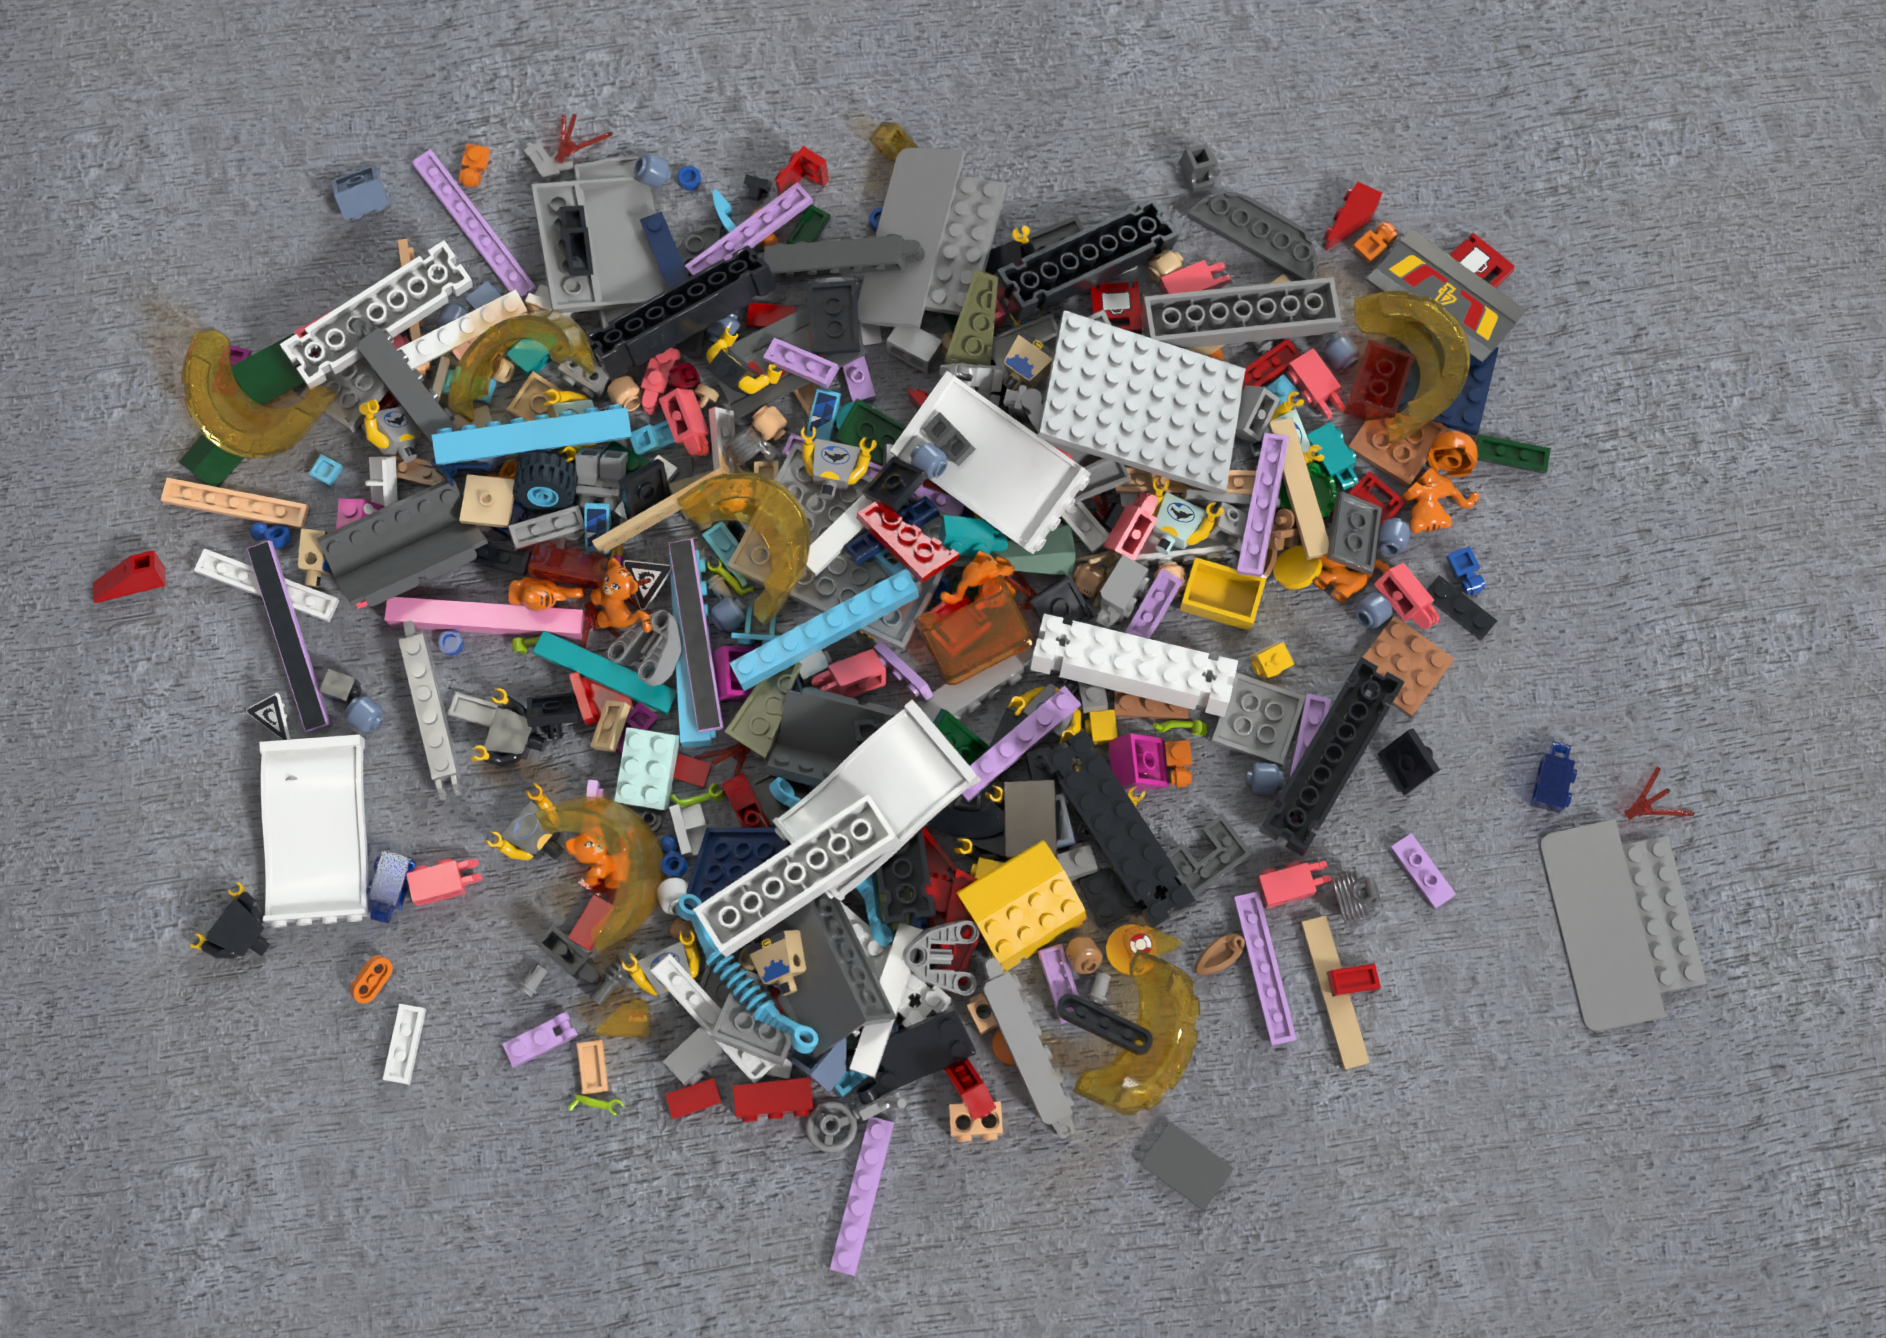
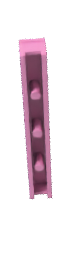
[384,597,585,640]

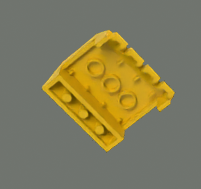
[957,840,1087,971]

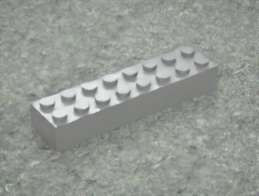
[1141,277,1342,349]

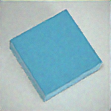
[309,454,343,487]

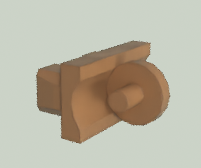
[1268,509,1300,550]

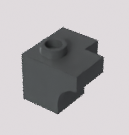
[1178,143,1221,193]

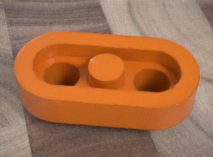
[350,955,393,1004]

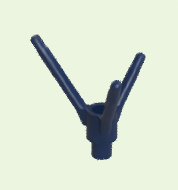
[431,457,492,499]

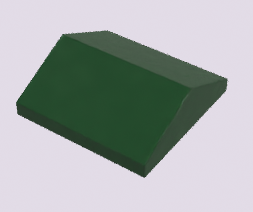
[178,426,247,488]

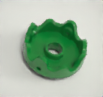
[1278,462,1337,524]

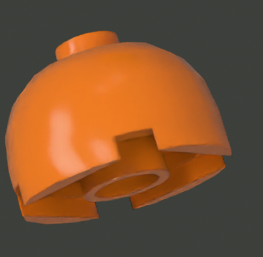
[1427,431,1478,477]

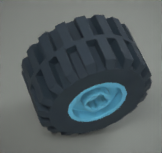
[513,453,578,514]

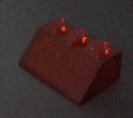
[1343,340,1415,421]
[528,542,608,589]

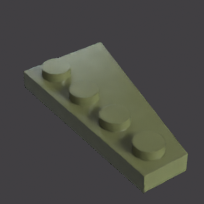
[944,269,998,365]
[725,662,802,760]

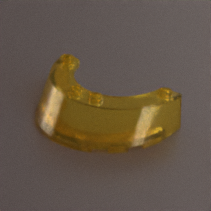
[1354,290,1470,444]
[448,310,594,423]
[182,328,338,458]
[677,471,810,626]
[534,796,664,952]
[1073,949,1200,1116]

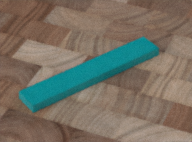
[533,631,678,715]

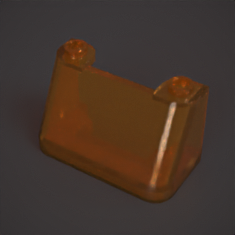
[913,575,1034,685]

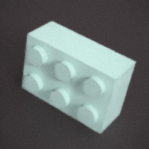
[614,727,680,810]

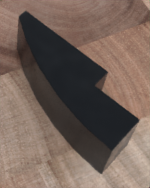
[558,205,594,277]

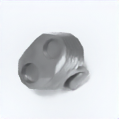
[724,425,777,479]
[1332,870,1381,922]

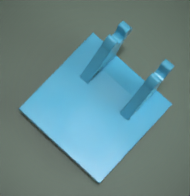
[731,606,781,645]

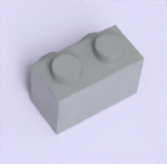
[886,327,942,374]
[558,346,611,401]
[1235,385,1280,442]
[1208,502,1248,552]
[1055,843,1098,882]
[663,1026,724,1086]

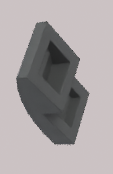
[923,412,976,466]

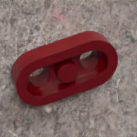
[668,363,700,389]

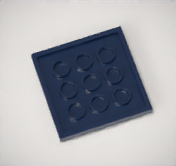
[1383,323,1499,436]
[678,828,791,921]

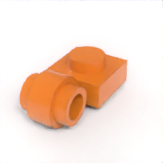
[459,144,491,188]
[1353,221,1399,264]
[1164,740,1192,788]

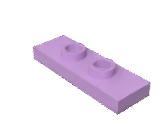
[842,342,876,402]
[1390,833,1456,910]
[1037,944,1079,1025]

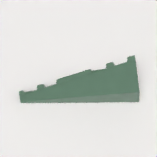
[950,525,1076,576]

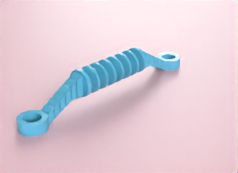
[769,777,895,946]
[675,894,819,1054]

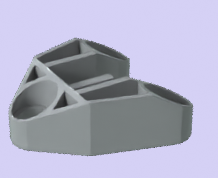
[607,610,682,686]
[903,920,979,996]

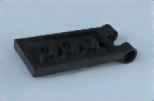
[846,1006,976,1104]

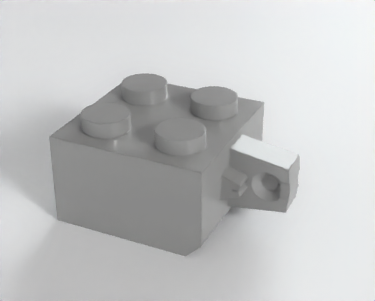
[1096,555,1150,629]

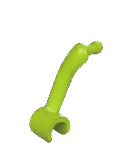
[707,559,754,597]
[512,636,540,654]
[1152,719,1207,736]
[670,783,725,808]
[568,1095,625,1116]

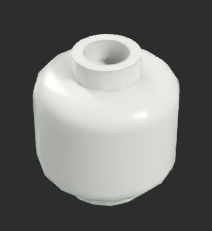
[656,878,688,915]

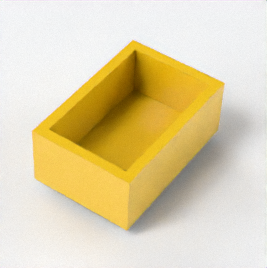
[1180,557,1267,631]

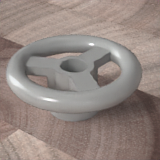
[806,1101,857,1152]

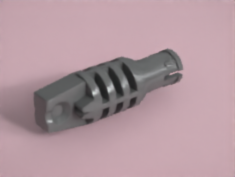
[590,943,642,1007]

